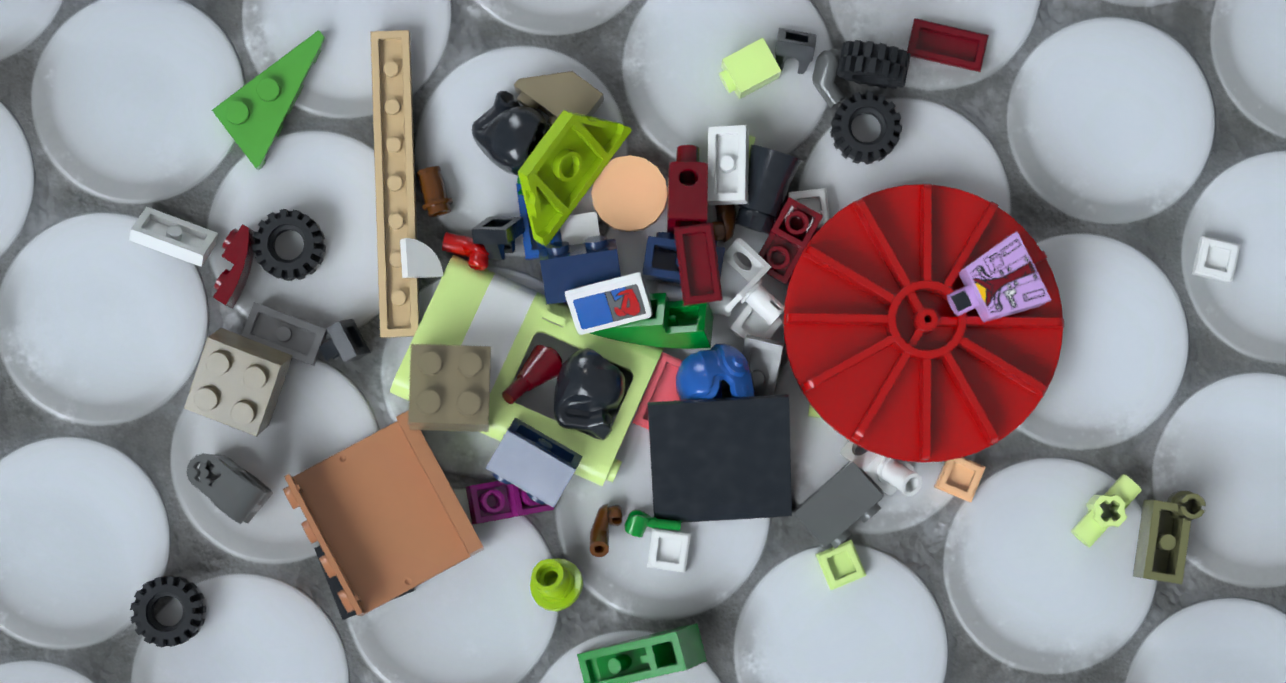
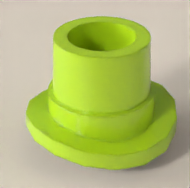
[530,558,584,612]

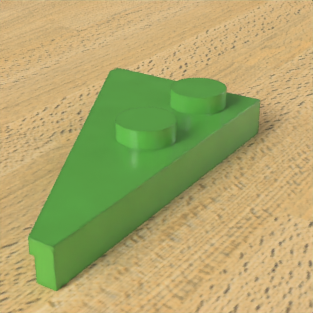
[212,30,325,170]

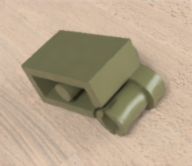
[1133,491,1206,584]

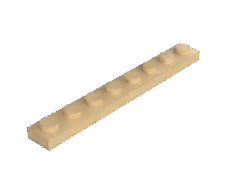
[370,30,420,338]

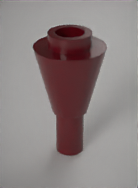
[502,345,562,404]

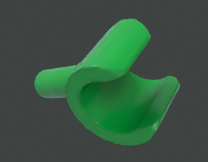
[624,509,681,538]

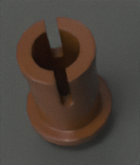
[416,166,453,217]

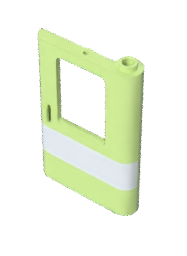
[390,255,664,487]

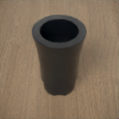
[735,145,802,234]

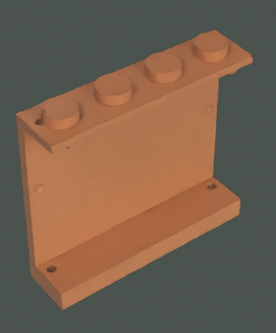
[283,410,484,617]

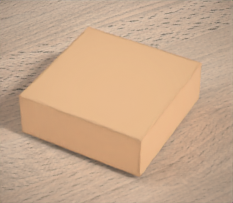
[934,457,986,503]

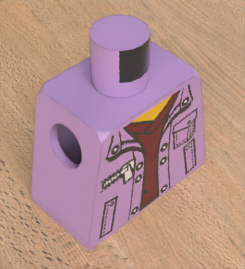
[947,232,1051,322]

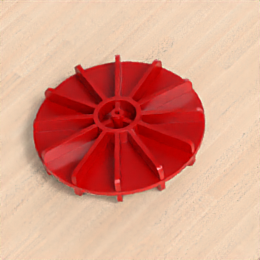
[783,183,1064,463]

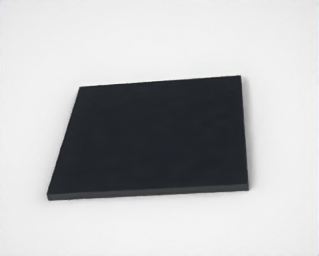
[648,394,792,523]

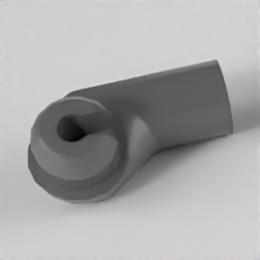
[812,49,846,108]

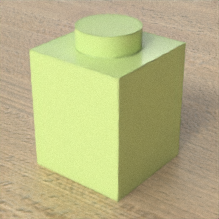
[719,38,781,99]

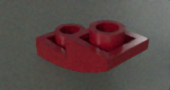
[758,197,823,285]
[213,224,255,309]

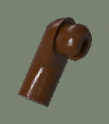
[710,204,736,243]
[590,504,623,557]

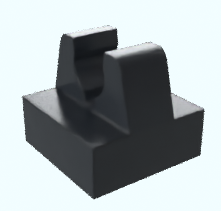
[775,28,816,74]
[471,216,525,260]
[319,319,371,363]

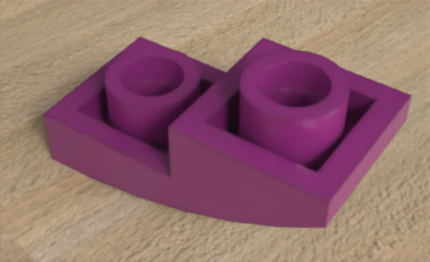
[465,481,554,525]

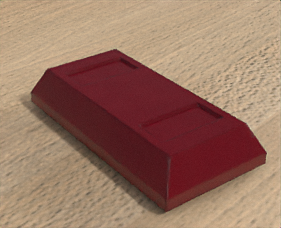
[907,18,989,72]
[674,223,723,306]

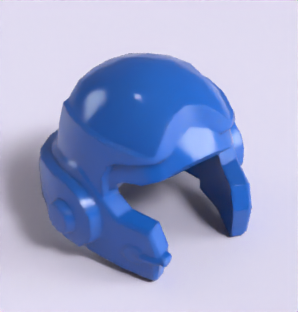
[676,344,754,400]

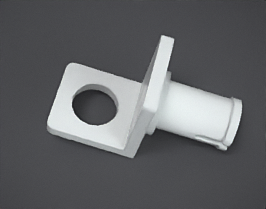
[724,238,784,325]
[840,441,922,496]

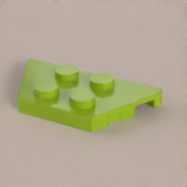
[518,110,632,246]

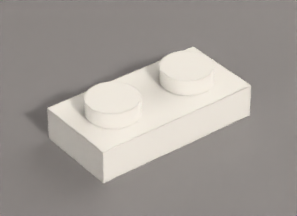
[708,125,749,205]
[129,207,218,267]

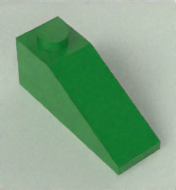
[577,623,707,683]

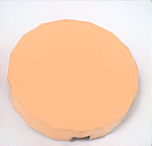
[591,155,668,232]

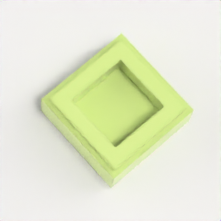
[815,539,867,590]

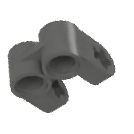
[187,453,273,524]

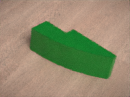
[589,292,714,349]

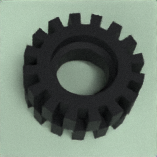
[837,40,911,89]
[830,91,902,165]
[252,209,326,281]
[130,575,206,647]

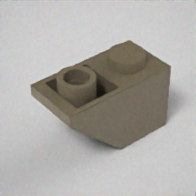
[514,71,604,126]

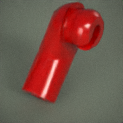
[442,232,489,271]

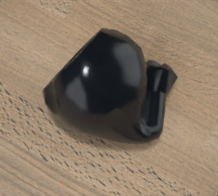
[472,90,550,176]
[553,348,625,441]

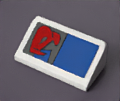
[565,272,653,335]

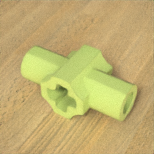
[1071,474,1142,547]

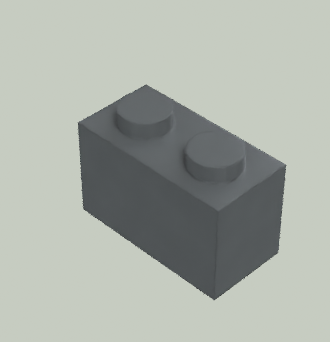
[792,461,884,548]

